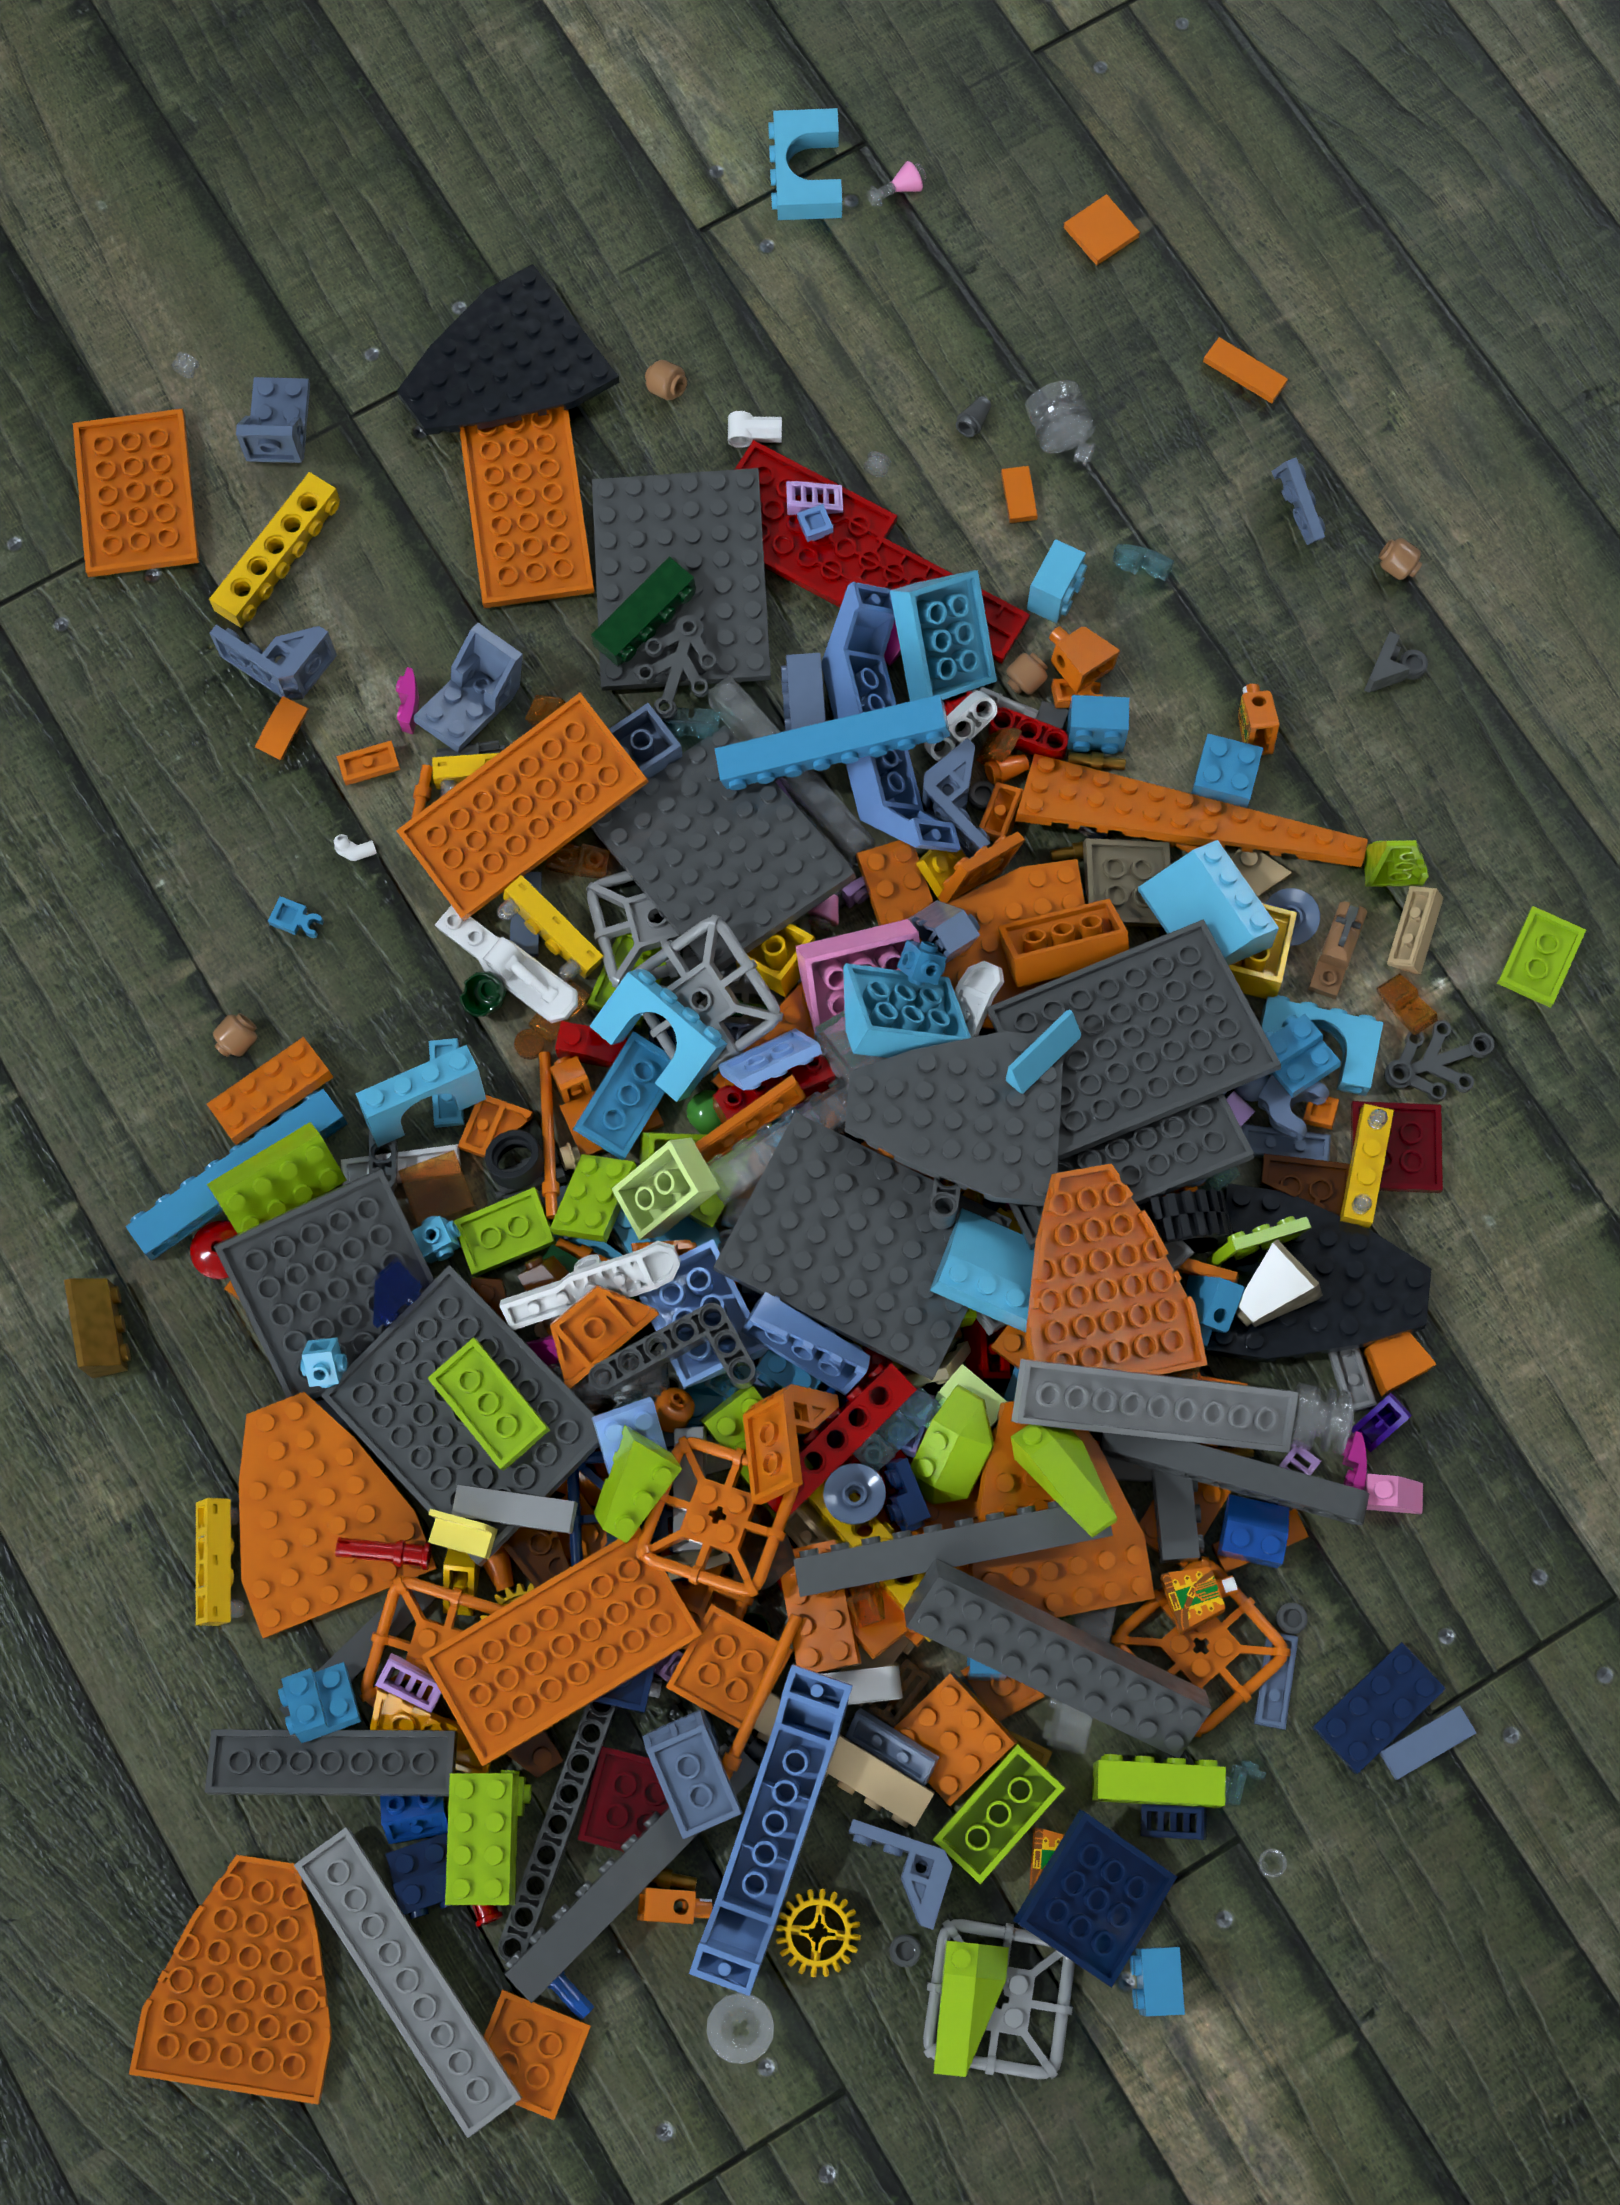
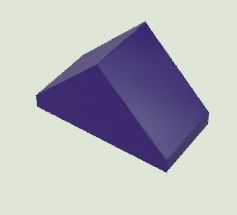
[1350,1393,1412,1452]

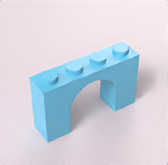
[768,108,842,220]
[590,969,727,1102]
[1260,995,1383,1096]
[356,1045,486,1147]

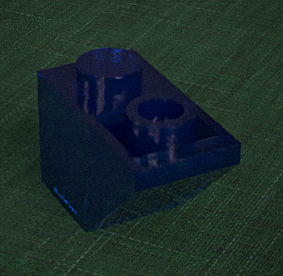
[373,1257,423,1328]

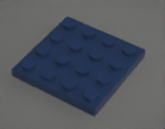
[1013,1810,1177,1988]

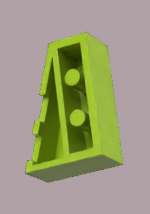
[594,1425,682,1543]

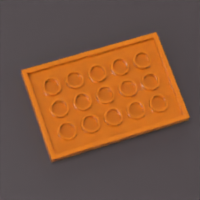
[73,408,199,578]

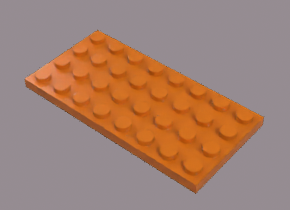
[460,406,595,608]
[396,693,649,921]
[421,1527,702,1767]

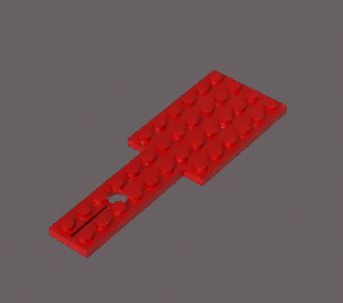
[734,440,1030,664]

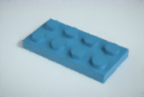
[573,1031,671,1160]

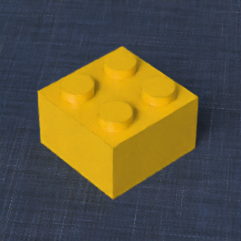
[735,924,815,997]

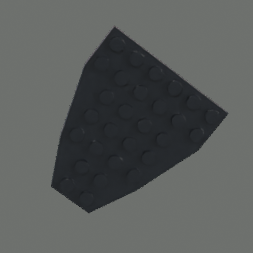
[397,264,619,435]
[1206,1183,1432,1363]

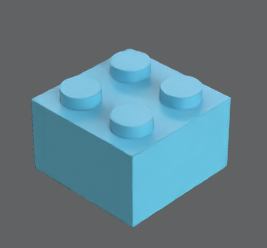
[1027,539,1087,624]

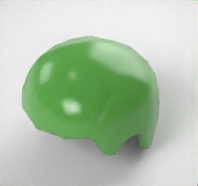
[686,1090,722,1134]

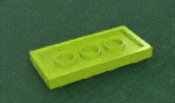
[428,1337,550,1471]

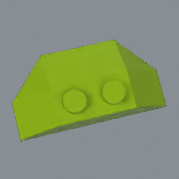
[910,1384,994,1505]

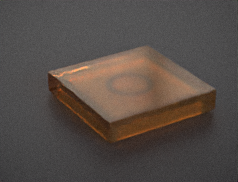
[398,1150,475,1226]

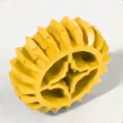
[775,1889,861,1977]

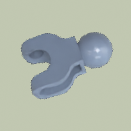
[1234,1074,1330,1141]

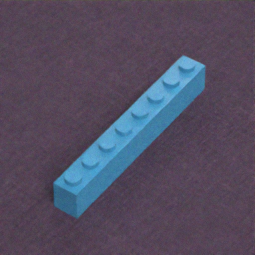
[715,694,950,790]
[125,1089,348,1261]

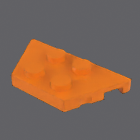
[550,1284,659,1389]

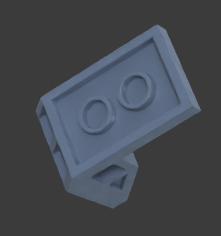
[236,377,310,463]
[414,623,523,753]
[209,625,337,700]
[922,738,990,859]
[642,1708,743,1839]
[849,1819,953,1930]

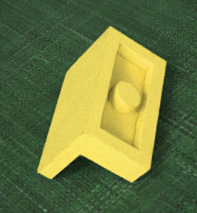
[428,1509,498,1559]

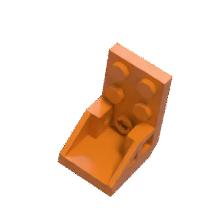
[743,1384,839,1505]

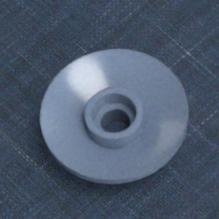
[1265,888,1320,946]
[823,1463,886,1525]

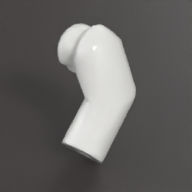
[334,834,377,861]

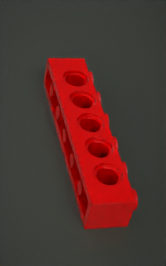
[766,1362,917,1516]

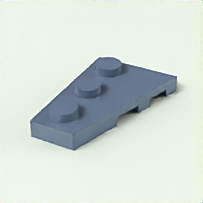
[1271,457,1325,545]

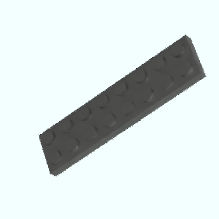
[205,1729,458,1797]

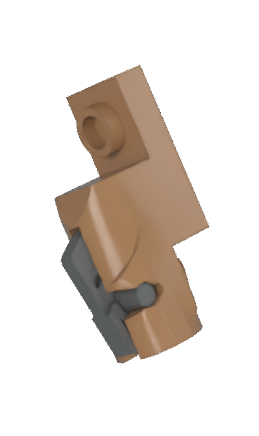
[1308,901,1367,999]

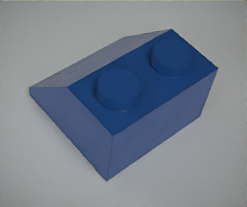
[1217,1494,1289,1568]

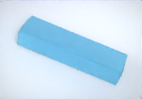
[1006,1009,1081,1094]

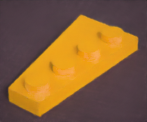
[370,1688,491,1773]

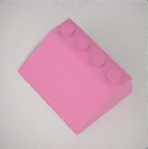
[795,919,920,1039]

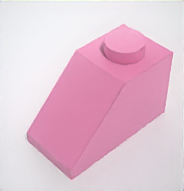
[1364,1474,1423,1514]

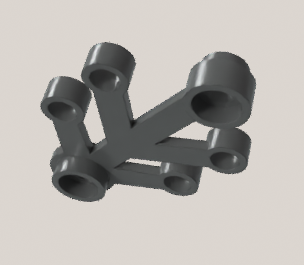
[637,615,717,722]
[1384,1020,1494,1102]

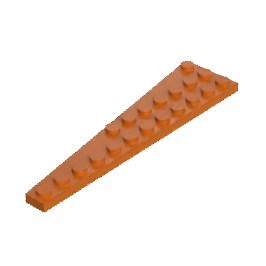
[1015,754,1368,867]

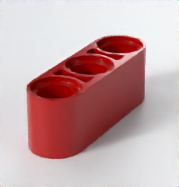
[988,707,1069,760]

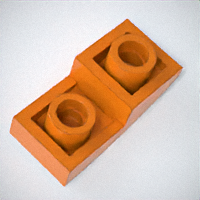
[255,696,309,760]

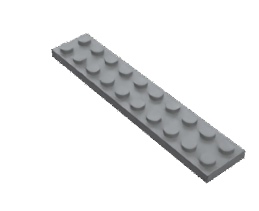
[1011,1359,1298,1453]
[294,1827,523,2138]

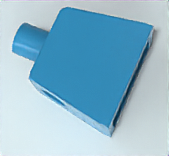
[1185,1275,1245,1347]

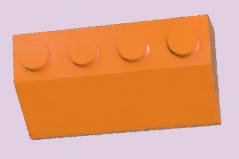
[998,898,1129,987]

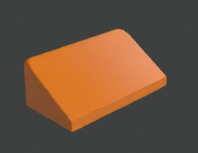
[979,782,1024,842]

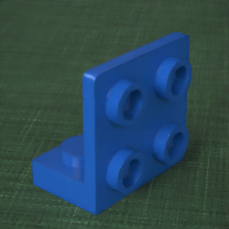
[380,1796,448,1844]

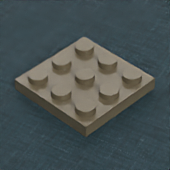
[1083,838,1171,927]

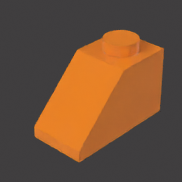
[550,1056,592,1103]

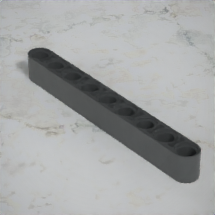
[1099,1432,1370,1525]
[498,1702,618,1962]

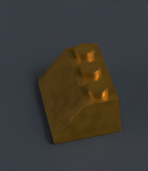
[64,1278,131,1378]

